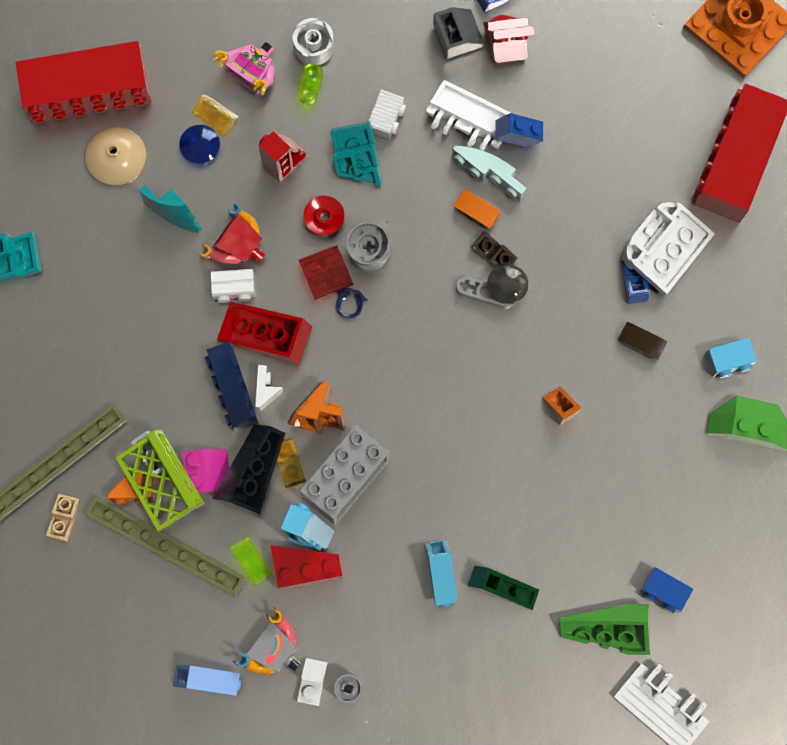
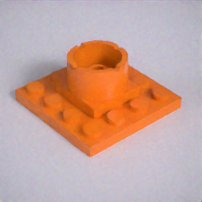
[683,0,787,78]

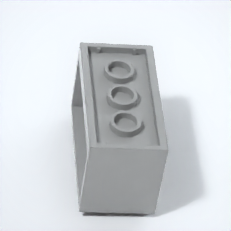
[300,425,390,525]

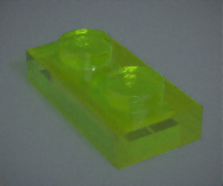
[231,538,272,586]

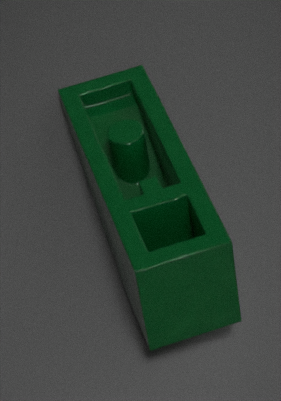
[468,566,539,610]

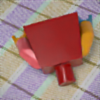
[199,203,265,265]

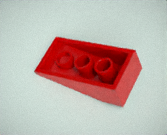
[217,301,312,365]

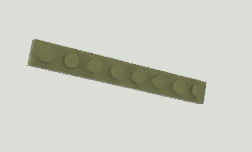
[0,404,127,521]
[84,496,246,597]

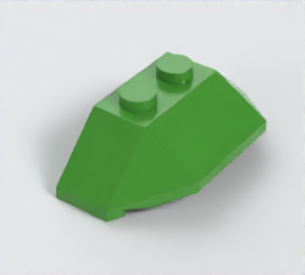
[706,396,787,452]

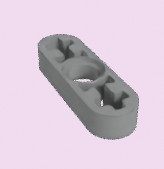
[456,276,515,309]

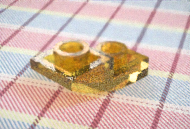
[277,438,306,488]

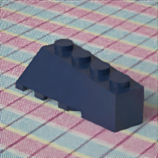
[205,341,259,432]

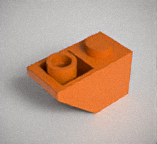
[108,472,154,505]

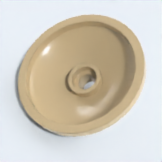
[85,126,147,186]

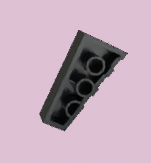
[212,424,286,515]

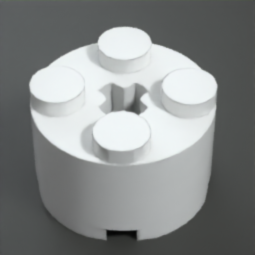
[293,18,334,66]

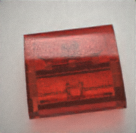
[298,245,353,300]

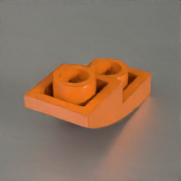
[453,189,501,229]

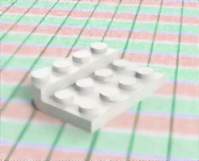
[621,202,715,295]

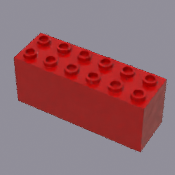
[15,41,151,123]
[693,83,787,223]

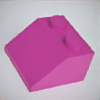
[182,449,229,496]

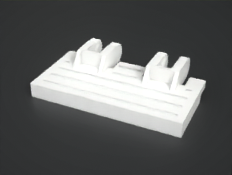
[425,80,510,151]
[613,663,710,745]

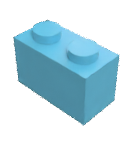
[705,338,757,378]

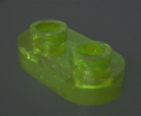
[298,64,323,105]

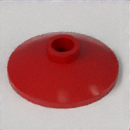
[303,195,345,236]

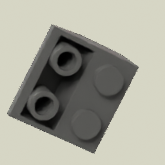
[433,7,485,59]

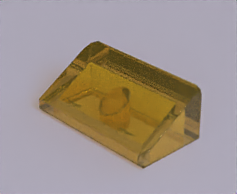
[192,95,239,136]

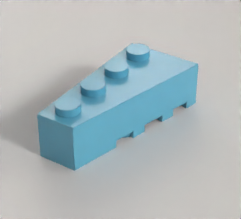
[281,503,335,553]

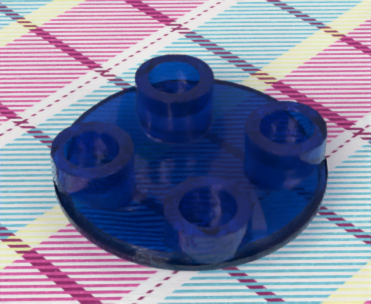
[179,125,220,165]

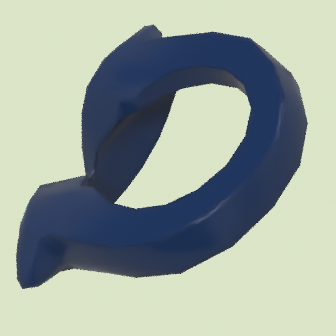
[336,288,368,319]

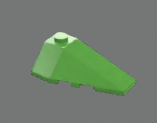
[560,604,650,655]

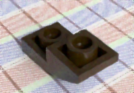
[471,231,518,274]
[618,321,667,360]

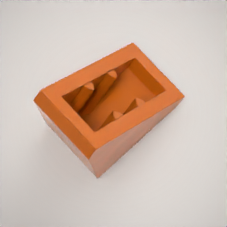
[543,387,581,425]

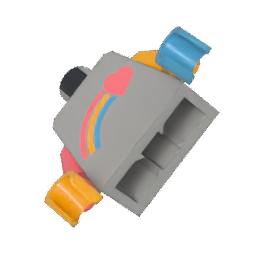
[233,607,301,675]

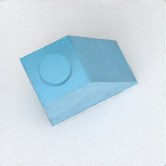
[425,539,457,607]

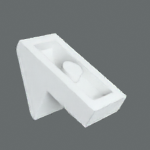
[255,365,283,411]
[297,658,328,706]

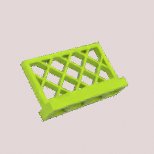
[115,430,205,532]

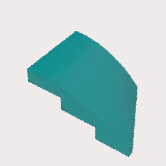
[330,121,382,186]
[139,185,203,233]
[0,232,42,282]

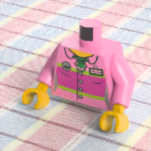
[213,42,275,95]

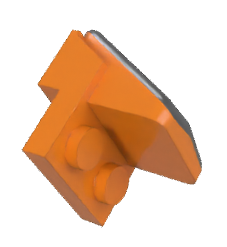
[288,381,346,433]

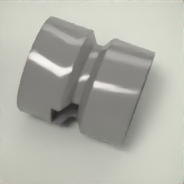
[334,674,363,704]

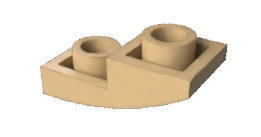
[46,494,79,544]

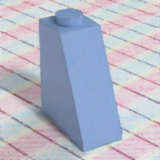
[173,664,241,696]

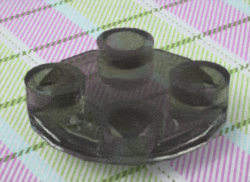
[487,264,529,304]

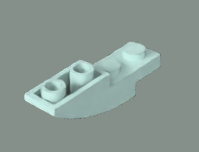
[452,146,527,201]

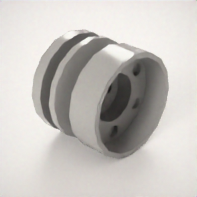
[346,221,391,272]

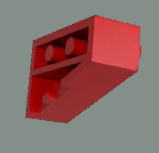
[258,131,308,182]
[270,545,343,590]

